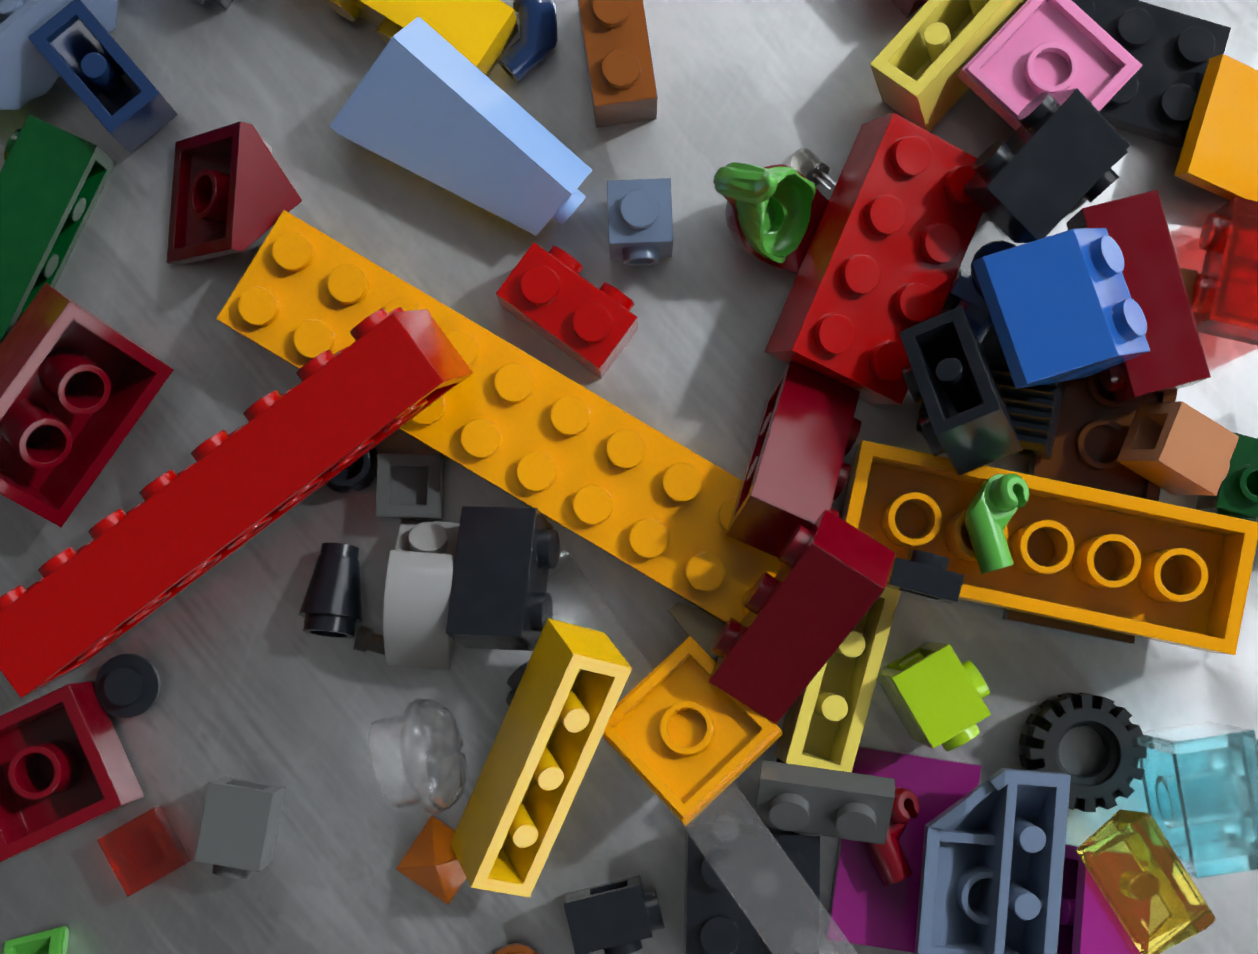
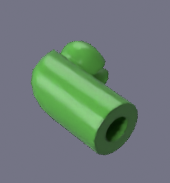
[964,473,1029,574]

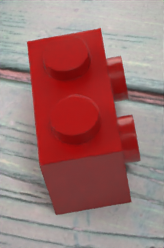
[495,242,638,379]

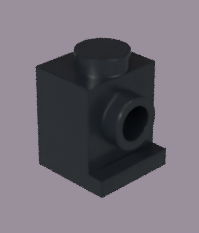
[564,875,665,954]

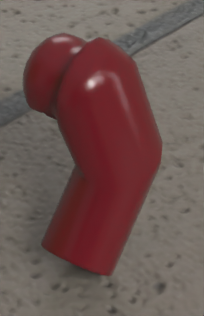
[864,787,920,886]

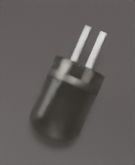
[791,148,837,191]

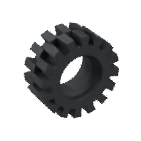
[1019,692,1147,812]

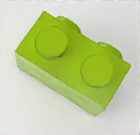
[877,642,991,751]

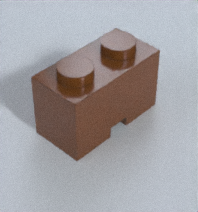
[578,0,658,128]

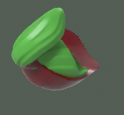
[713,162,829,275]

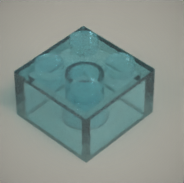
[1137,721,1258,878]

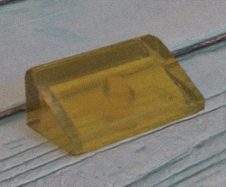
[1076,809,1216,954]

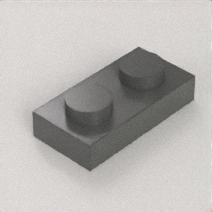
[753,760,895,845]

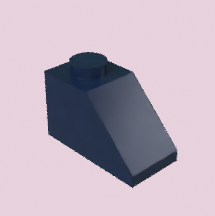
[28,0,178,154]

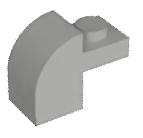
[383,518,460,670]

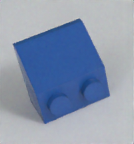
[972,228,1150,389]

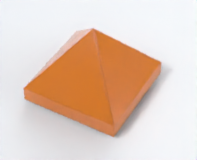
[396,814,466,905]

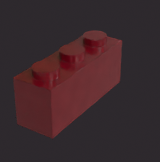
[1066,189,1211,404]
[726,361,862,558]
[708,509,896,724]

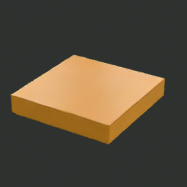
[1174,54,1258,213]
[602,636,783,827]

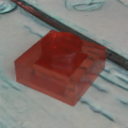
[97,805,191,897]

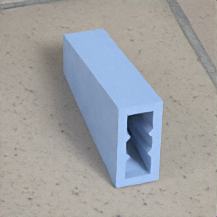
[329,17,592,236]

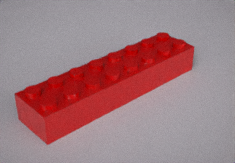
[0,307,473,698]

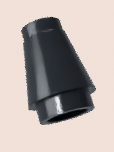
[299,542,363,638]

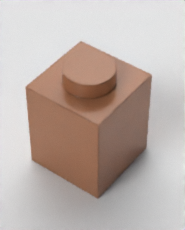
[1117,401,1239,496]

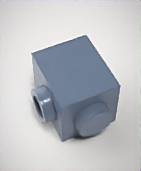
[607,178,673,266]

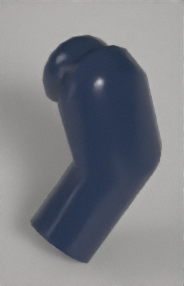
[497,0,558,83]

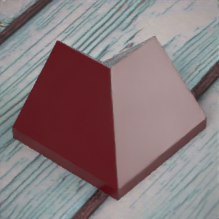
[166,121,302,265]

